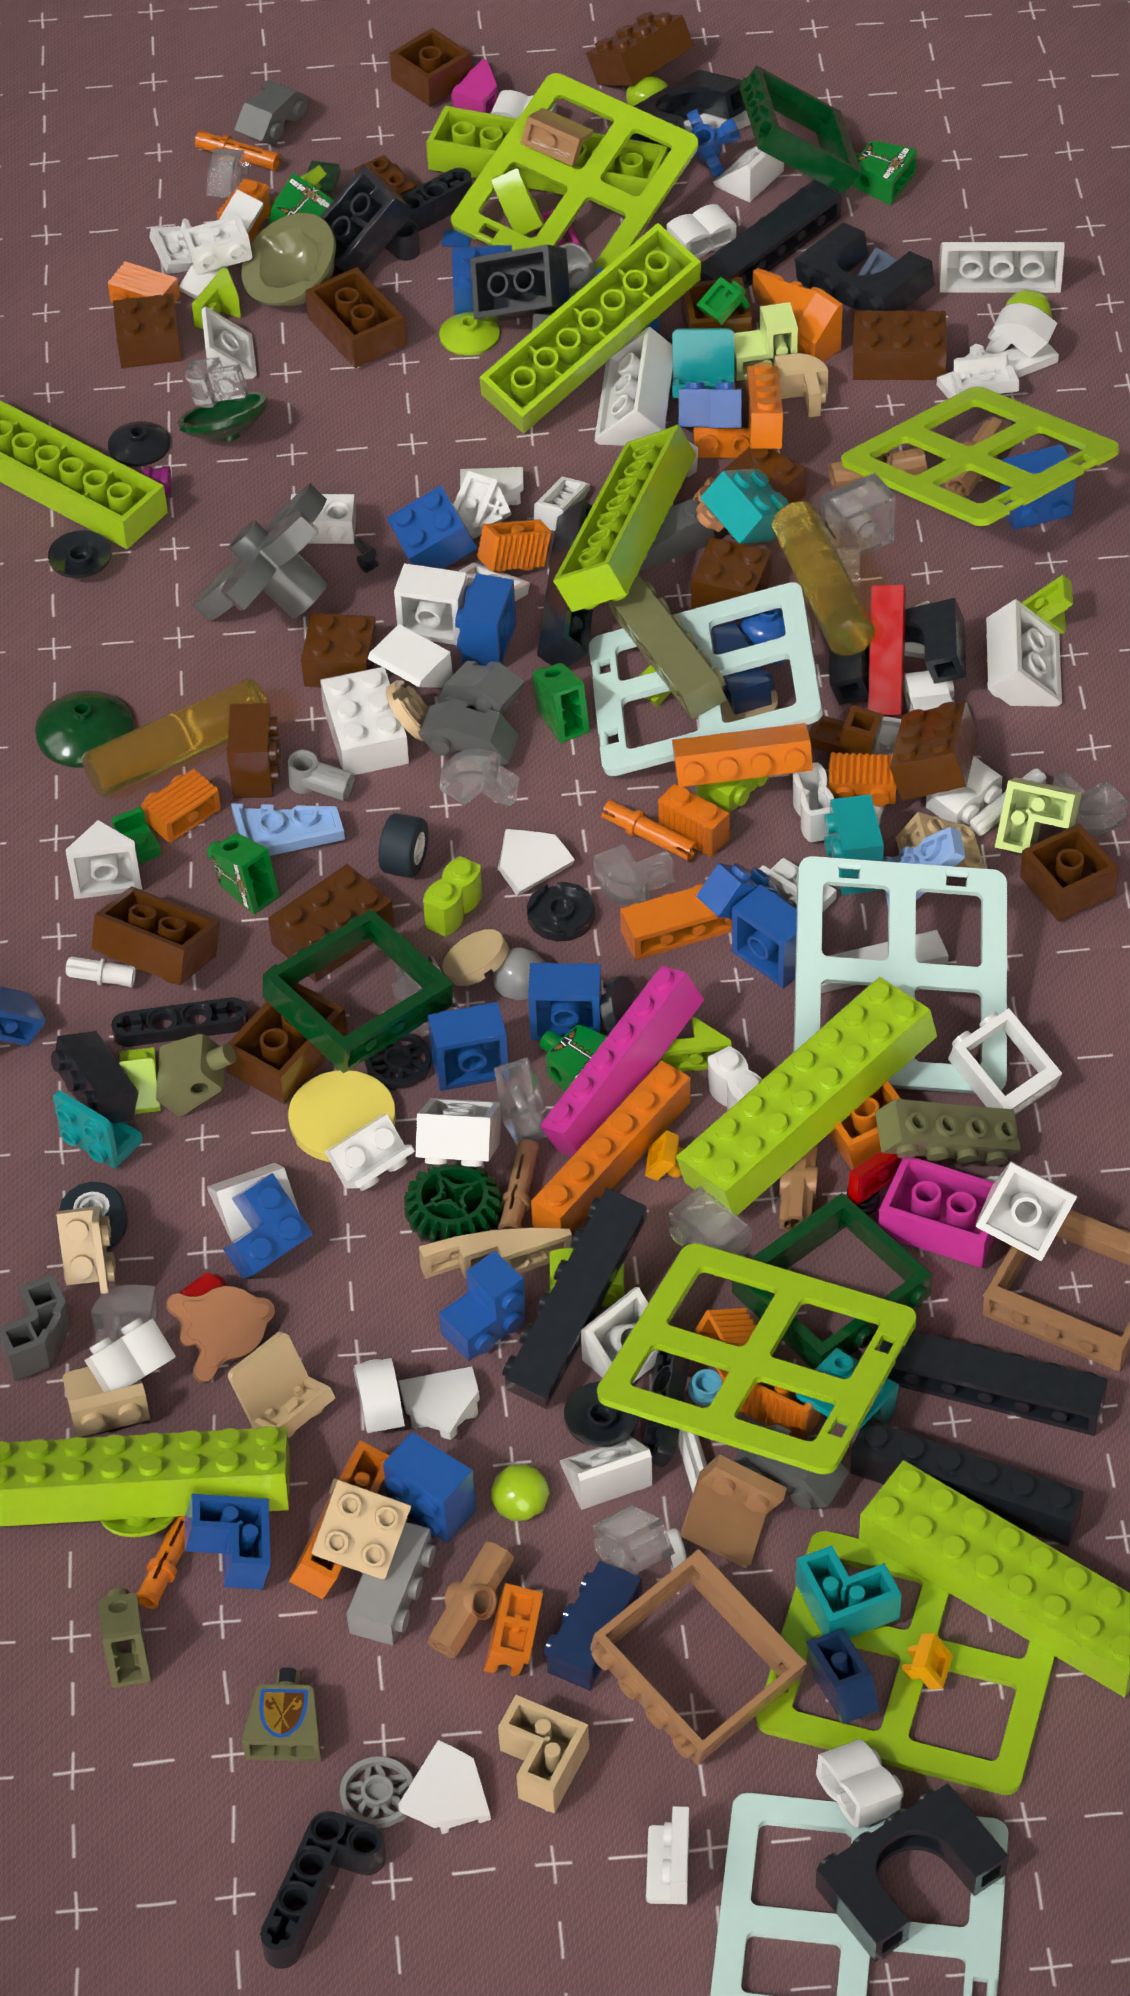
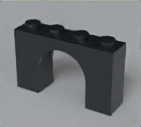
[629,69,746,154]
[794,222,935,311]
[829,598,966,705]
[816,1783,1009,1962]

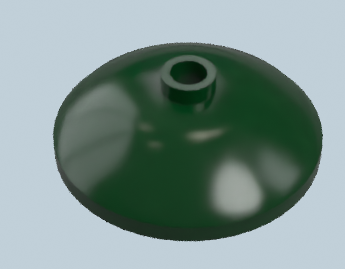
[178,392,268,442]
[35,690,134,768]

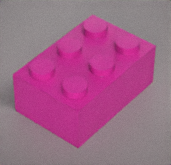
[878,1157,995,1268]

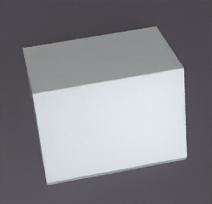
[713,146,784,202]
[202,306,257,383]
[367,624,453,688]
[66,820,142,899]
[976,1161,1077,1261]
[207,1163,299,1242]
[581,1287,658,1384]
[560,1436,652,1510]

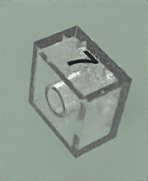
[819,473,896,565]

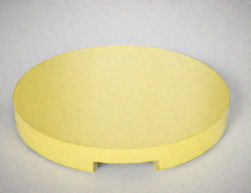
[288,1070,396,1162]

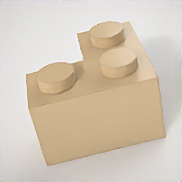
[498,1695,589,1814]

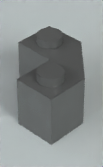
[234,80,310,146]
[438,661,525,715]
[419,698,519,771]
[0,1274,71,1381]
[733,1425,849,1510]

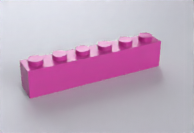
[540,965,705,1157]

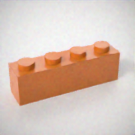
[746,362,783,449]
[672,723,813,788]
[620,884,732,961]
[289,1440,390,1599]

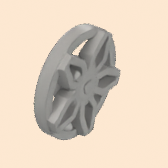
[340,1756,413,1829]

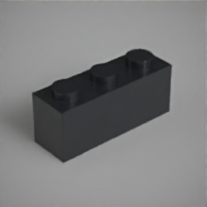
[51,1031,139,1124]

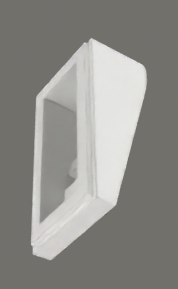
[534,476,590,531]

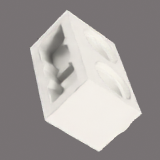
[291,494,356,544]

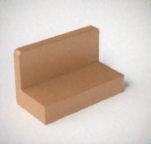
[521,108,593,166]

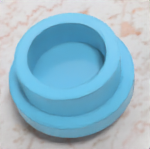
[688,1369,723,1406]

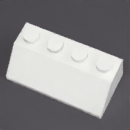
[939,242,1065,293]
[594,327,673,446]

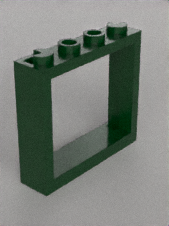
[740,65,861,195]
[262,909,454,1073]
[732,1193,932,1370]

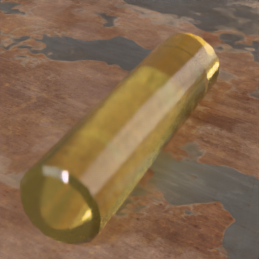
[772,501,875,656]
[82,678,268,797]

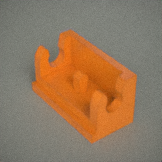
[483,1583,543,1676]

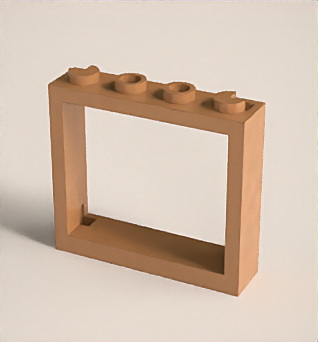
[983,1210,1130,1372]
[590,1549,807,1765]

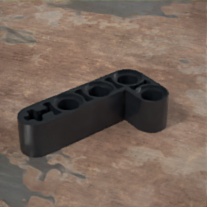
[385,168,472,261]
[260,1811,386,1969]

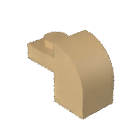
[774,353,828,417]

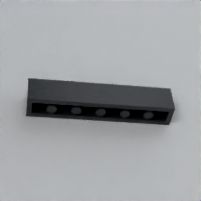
[698,179,842,289]
[537,499,593,667]
[502,1187,647,1409]
[879,1330,1108,1436]
[850,1420,1084,1547]

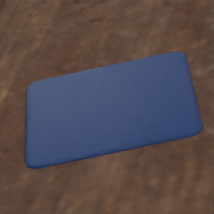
[441,230,471,247]

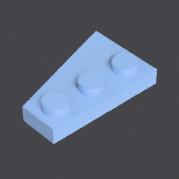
[231,803,345,856]
[883,827,965,906]

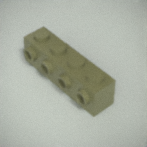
[875,1099,1021,1166]

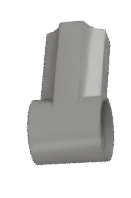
[288,750,355,801]

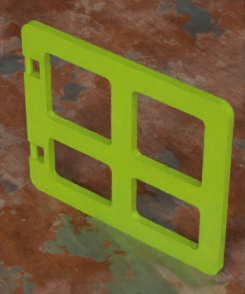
[451,73,698,278]
[841,387,1119,526]
[597,1243,916,1474]
[756,1531,1055,1795]

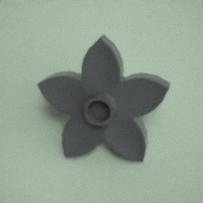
[193,483,328,622]

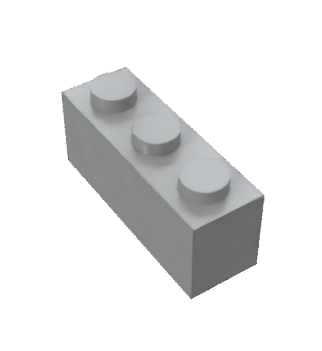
[347,1522,436,1645]

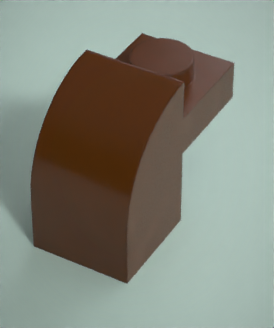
[809,705,884,755]

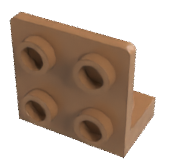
[680,1454,787,1568]

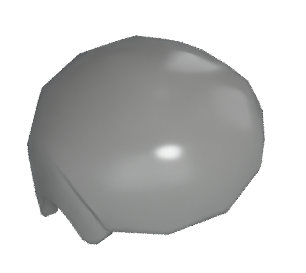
[560,243,595,290]
[493,947,545,1000]

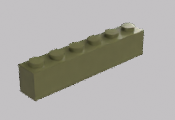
[607,575,726,719]

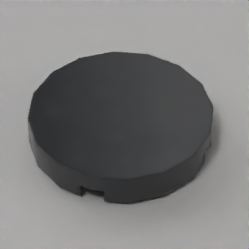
[527,882,595,942]
[600,976,639,1034]

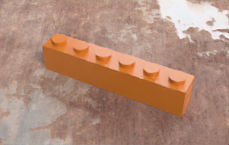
[531,1060,691,1233]

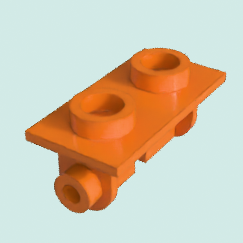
[694,427,750,458]

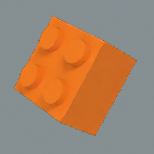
[828,1081,901,1170]

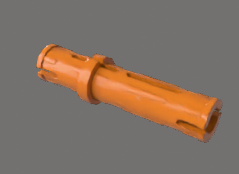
[195,130,281,171]
[601,799,699,862]
[136,1516,185,1609]

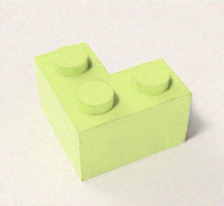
[734,302,798,381]
[995,778,1082,853]

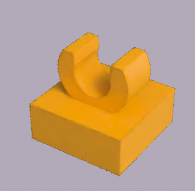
[645,1130,684,1181]
[902,1633,953,1690]

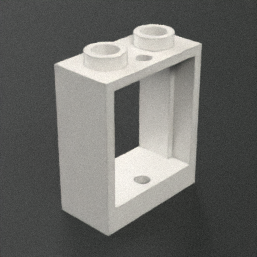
[948,1008,1062,1115]

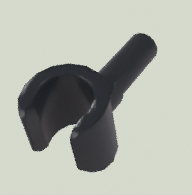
[354,538,379,573]

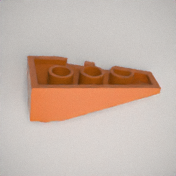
[753,268,842,362]

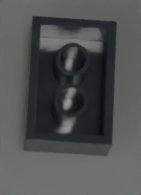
[320,164,415,273]
[470,244,570,322]

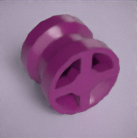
[143,466,172,497]

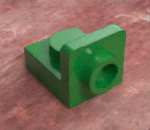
[696,277,750,325]
[111,807,161,864]

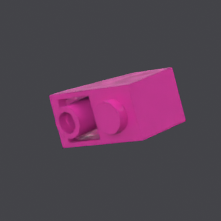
[451,59,498,114]

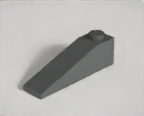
[638,498,714,572]

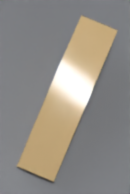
[419,1228,572,1279]

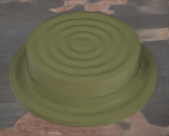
[241,213,336,306]

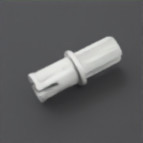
[66,957,136,988]

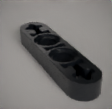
[111,997,248,1047]
[643,1350,690,1468]

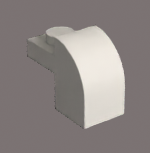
[985,303,1057,358]
[353,1358,405,1433]

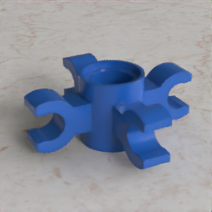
[686,109,741,177]

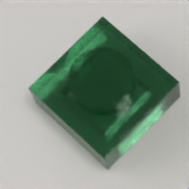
[307,160,341,192]

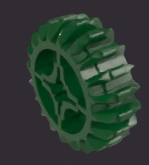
[404,1160,502,1243]

